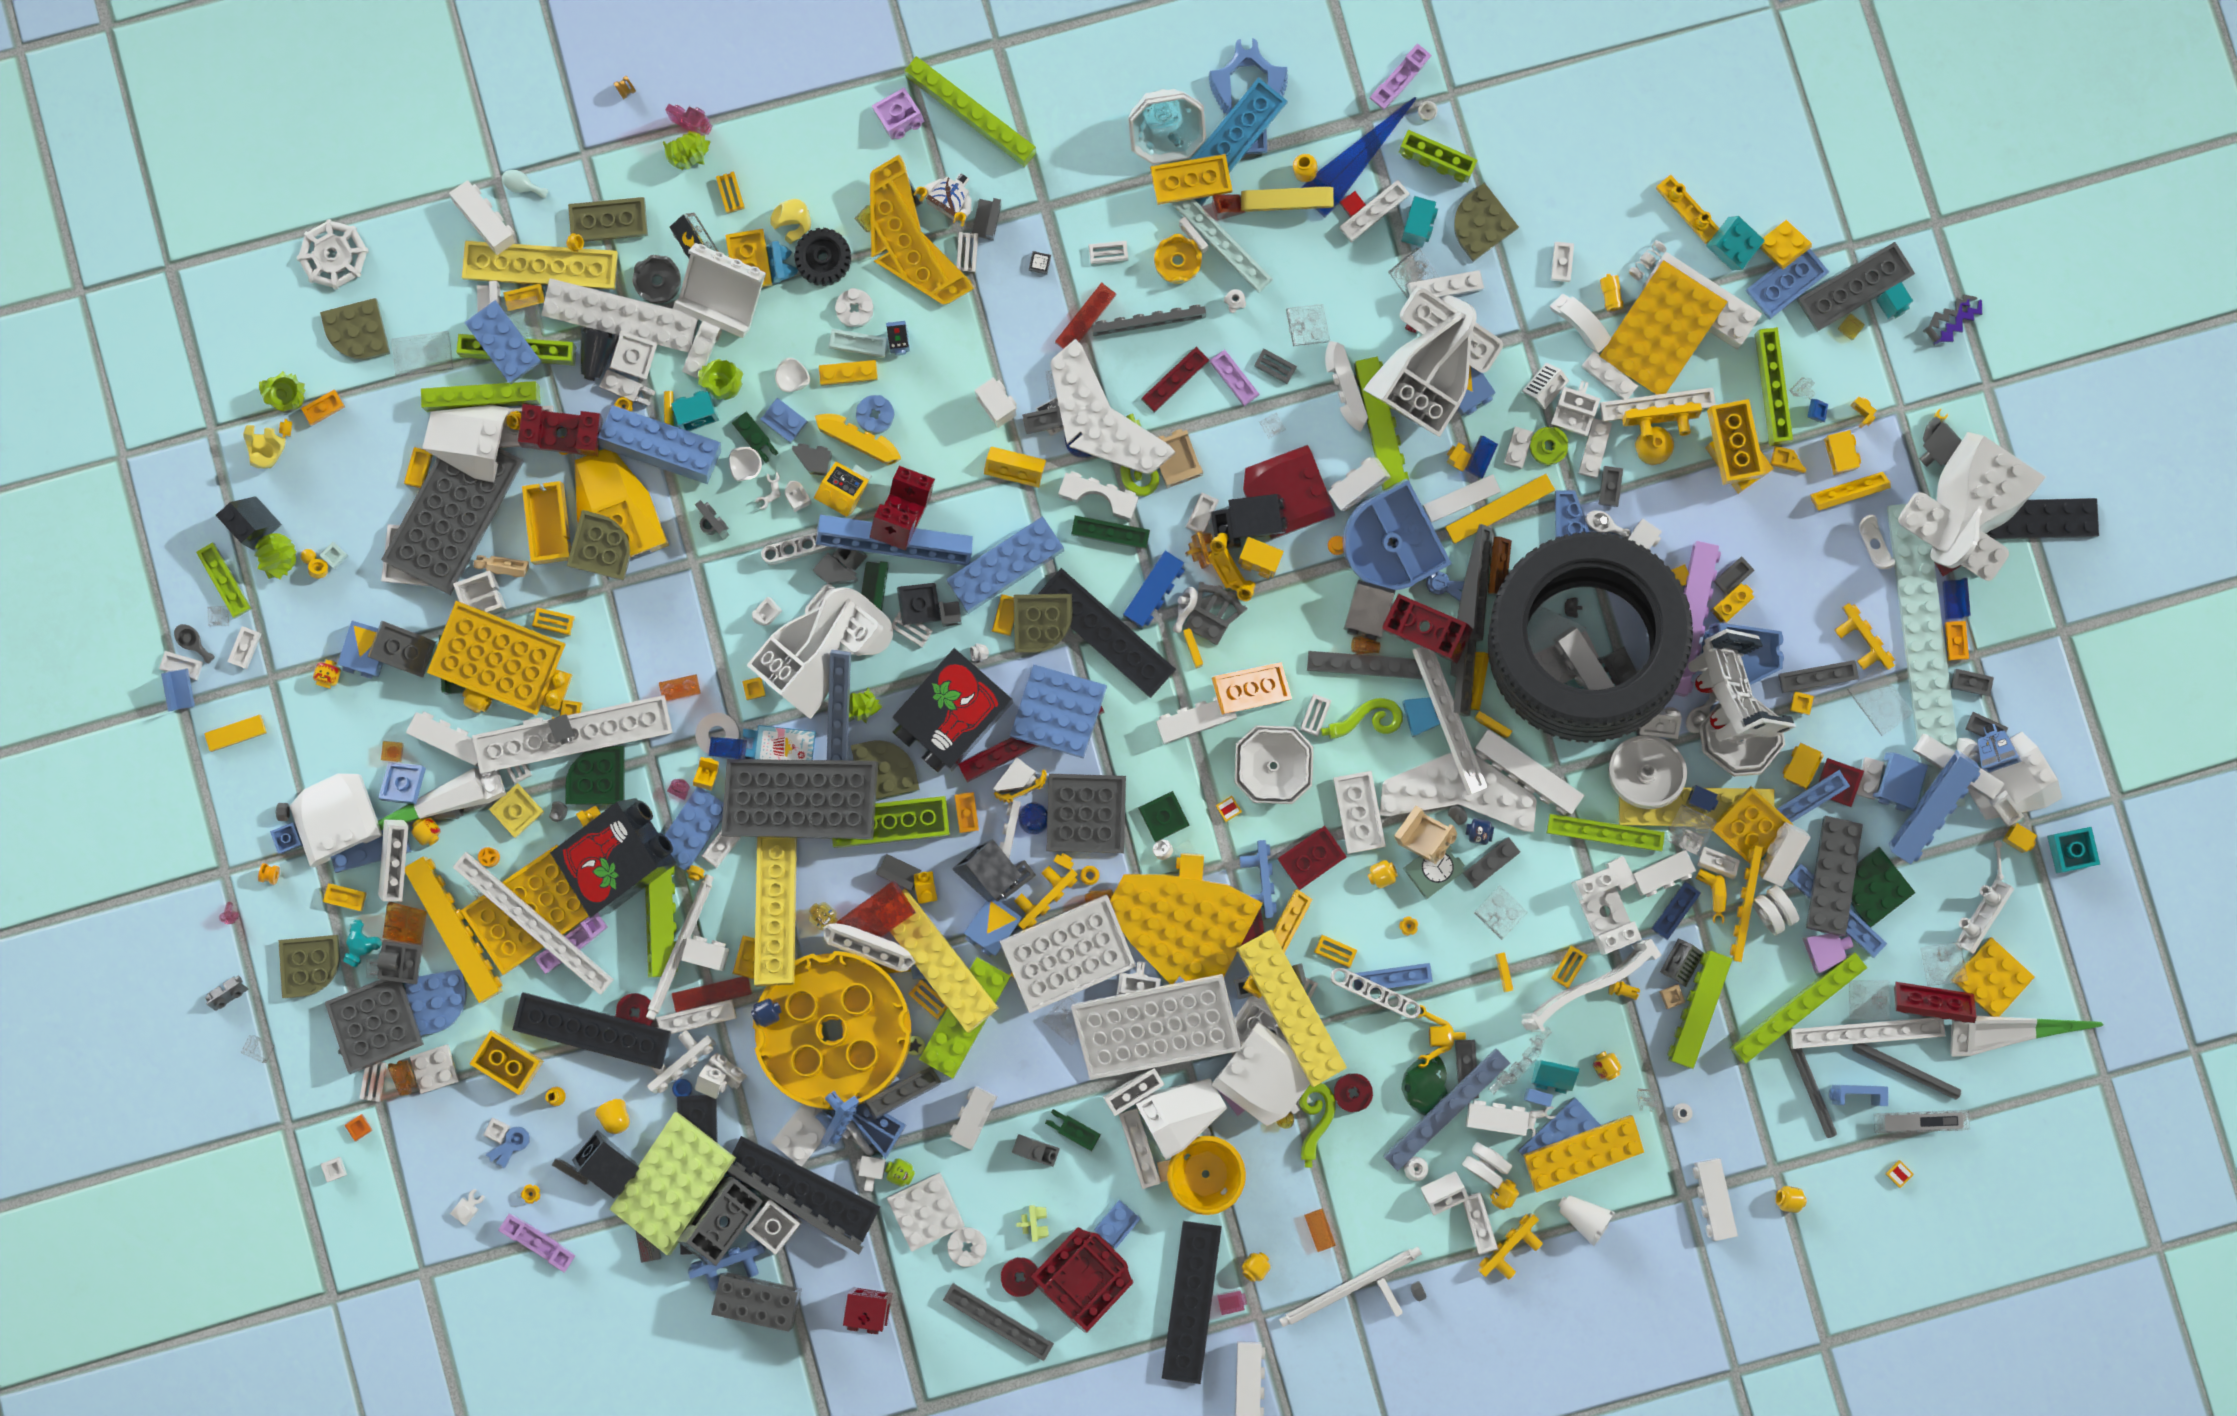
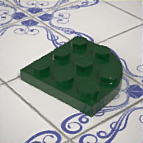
[565,746,625,805]
[1851,847,1916,928]

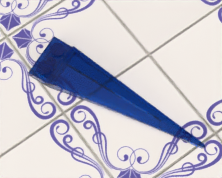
[1301,97,1416,218]

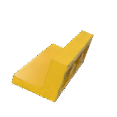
[984,447,1046,488]

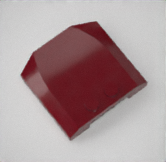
[1243,445,1335,540]
[1030,1227,1134,1333]

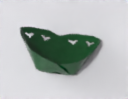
[1401,1053,1448,1116]

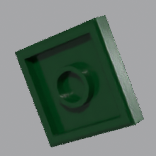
[1138,791,1190,843]

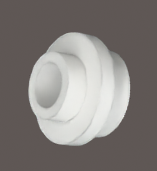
[1672,1103,1692,1123]

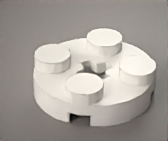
[835,288,874,327]
[948,1227,987,1267]

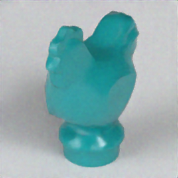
[343,920,382,968]

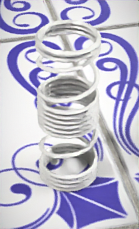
[1629,240,1667,280]

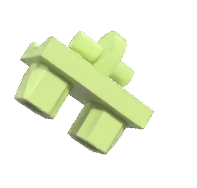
[1016,1205,1049,1242]

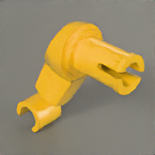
[1695,868,1727,924]

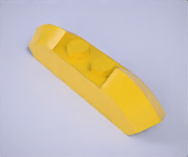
[815,414,901,465]

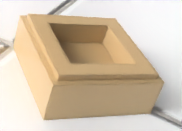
[1659,984,1685,1009]

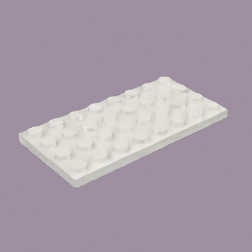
[1071,974,1241,1080]

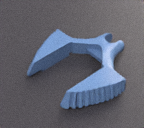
[1209,38,1288,116]

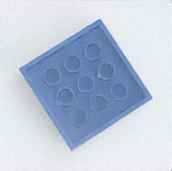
[1010,664,1107,759]

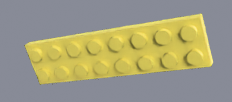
[462,241,618,290]
[1619,787,1774,827]
[754,837,797,987]
[875,888,999,1033]
[1236,930,1347,1087]

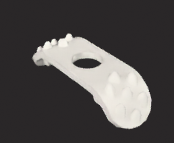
[1859,515,1895,569]

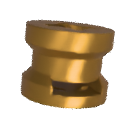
[613,76,636,100]

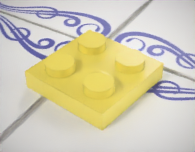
[489,783,544,838]

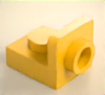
[576,806,601,827]

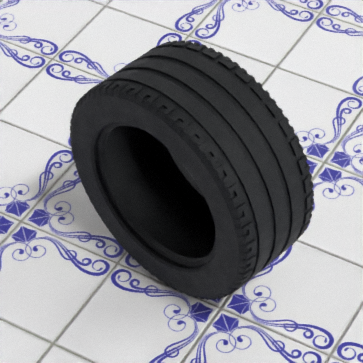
[1488,532,1693,743]

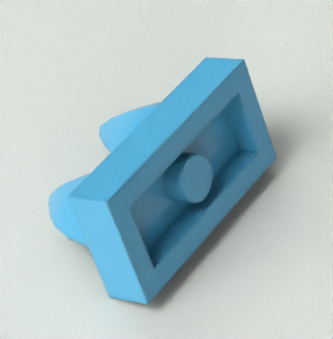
[766,241,798,284]

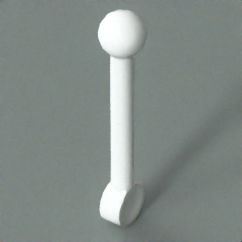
[1994,840,2004,881]

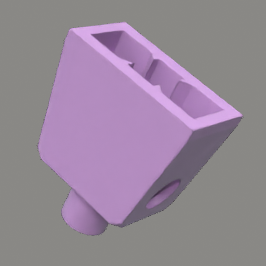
[1802,934,1853,973]

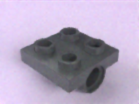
[695,500,729,540]
[377,939,423,984]

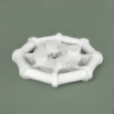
[297,219,369,290]

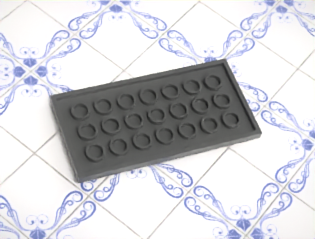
[381,448,524,595]
[721,759,878,839]

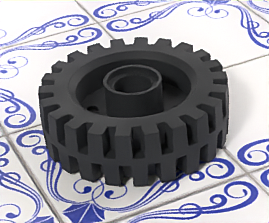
[794,227,851,286]

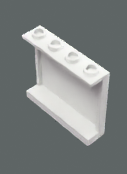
[673,243,766,338]

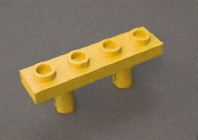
[1656,174,1719,244]
[1622,402,1702,440]
[1834,603,1895,670]
[1014,866,1078,930]
[1478,1213,1543,1280]

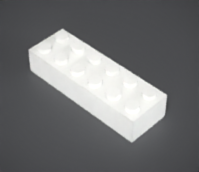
[1642,252,1762,350]

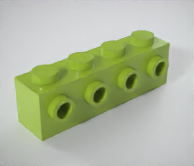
[1398,130,1478,183]

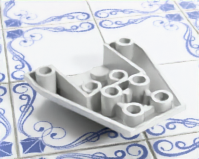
[1135,1078,1227,1160]

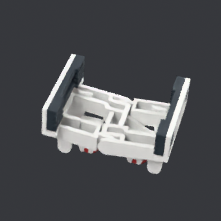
[1688,629,1796,743]

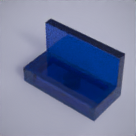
[1942,578,1971,620]

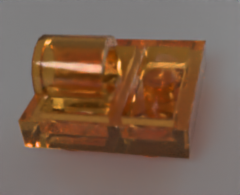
[382,901,427,945]

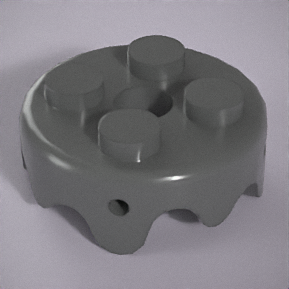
[633,255,681,304]

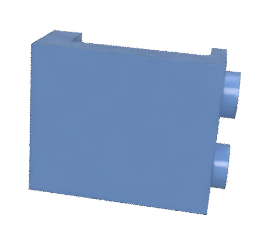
[1873,753,1928,812]
[1829,1085,1888,1106]

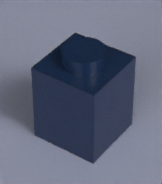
[1686,785,1718,813]

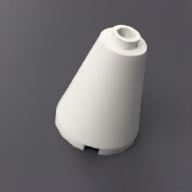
[1558,1195,1615,1246]

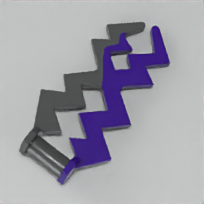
[1923,295,1982,346]

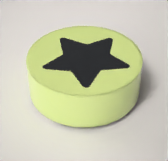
[908,1036,925,1055]

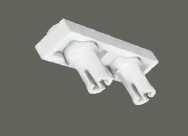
[1955,879,2014,954]
[647,1030,716,1094]

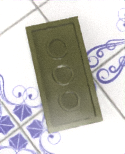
[568,197,648,242]

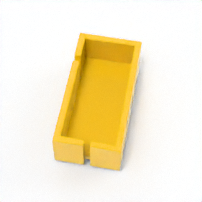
[522,481,572,565]

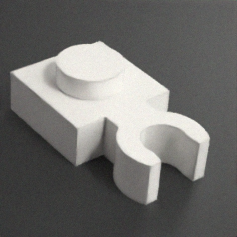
[450,1189,485,1226]

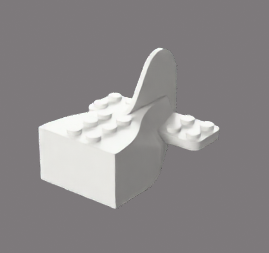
[1363,287,1503,437]
[1898,432,2046,581]
[747,584,893,719]

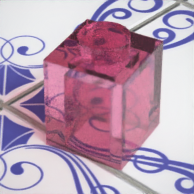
[1217,1289,1247,1315]

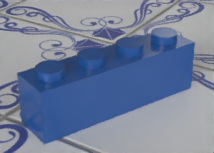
[1123,550,1185,629]

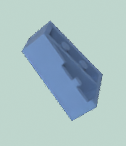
[851,1096,907,1159]

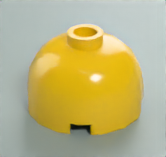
[1635,426,1674,465]

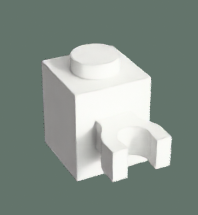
[856,1155,886,1192]

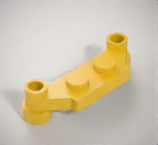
[1208,533,1255,602]

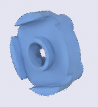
[856,395,895,434]

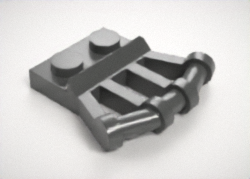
[1184,582,1248,645]
[1597,647,1638,686]

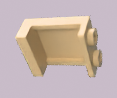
[1158,429,1203,488]
[1394,806,1457,864]

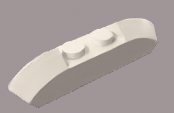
[1325,341,1368,432]
[823,924,915,972]

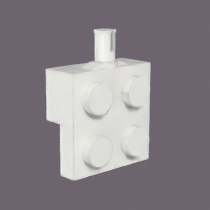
[1551,381,1601,437]
[1117,962,1161,995]

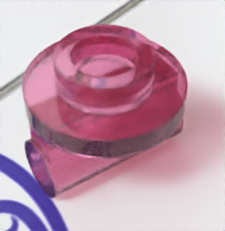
[667,779,690,800]
[219,902,239,924]

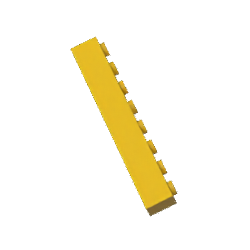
[405,856,503,1003]

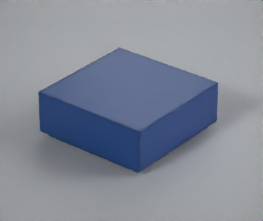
[1808,399,1828,423]

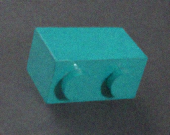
[1876,282,1913,319]

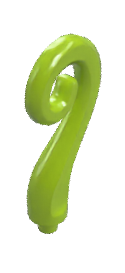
[1120,414,1159,497]
[1321,698,1403,739]
[1299,1083,1336,1168]

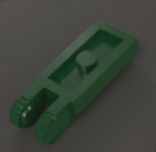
[732,411,778,463]
[1045,1109,1101,1152]

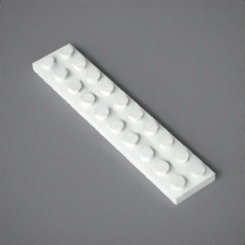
[472,695,673,774]

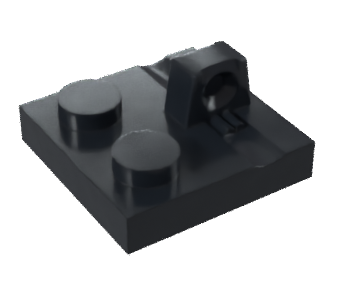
[897,583,941,626]

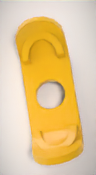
[994,769,1047,803]

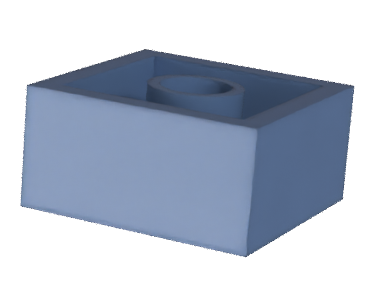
[270,822,303,854]
[1523,1088,1553,1107]

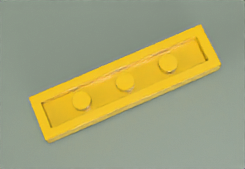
[1810,472,1891,511]

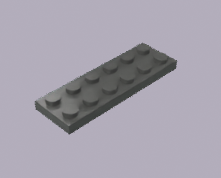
[1797,242,1915,332]
[1806,815,1863,937]

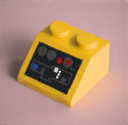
[814,461,869,517]

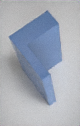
[161,668,195,712]

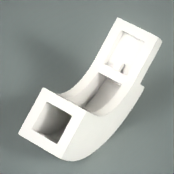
[1550,294,1611,353]

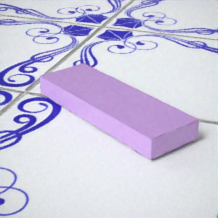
[1209,350,1259,407]

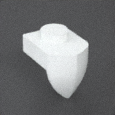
[785,481,812,512]
[752,597,782,626]
[1956,738,1980,763]

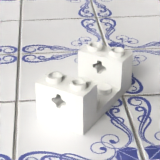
[1571,867,1642,955]

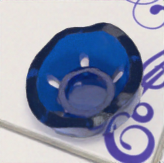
[1019,802,1048,834]

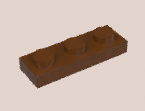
[1488,536,1512,596]

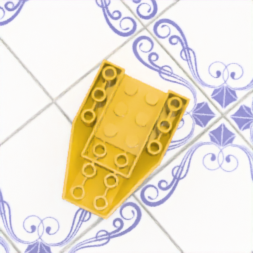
[575,449,669,558]

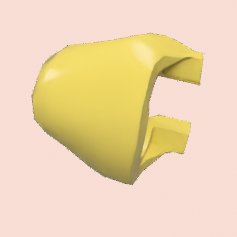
[770,199,811,244]
[243,425,286,469]

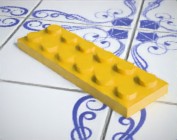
[1523,1115,1644,1192]

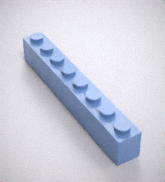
[816,515,973,566]

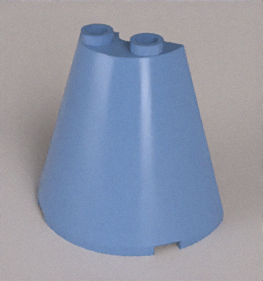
[1702,622,1784,685]

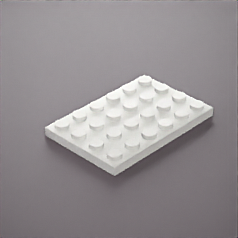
[999,895,1136,1013]

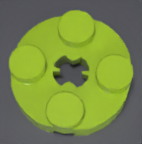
[1529,427,1568,466]

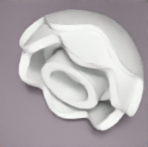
[1404,1156,1428,1181]

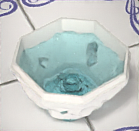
[1128,89,1206,165]

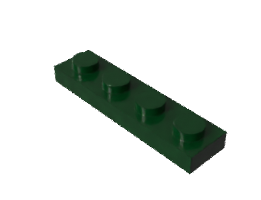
[1071,515,1150,549]

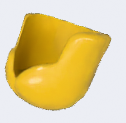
[595,1099,630,1134]

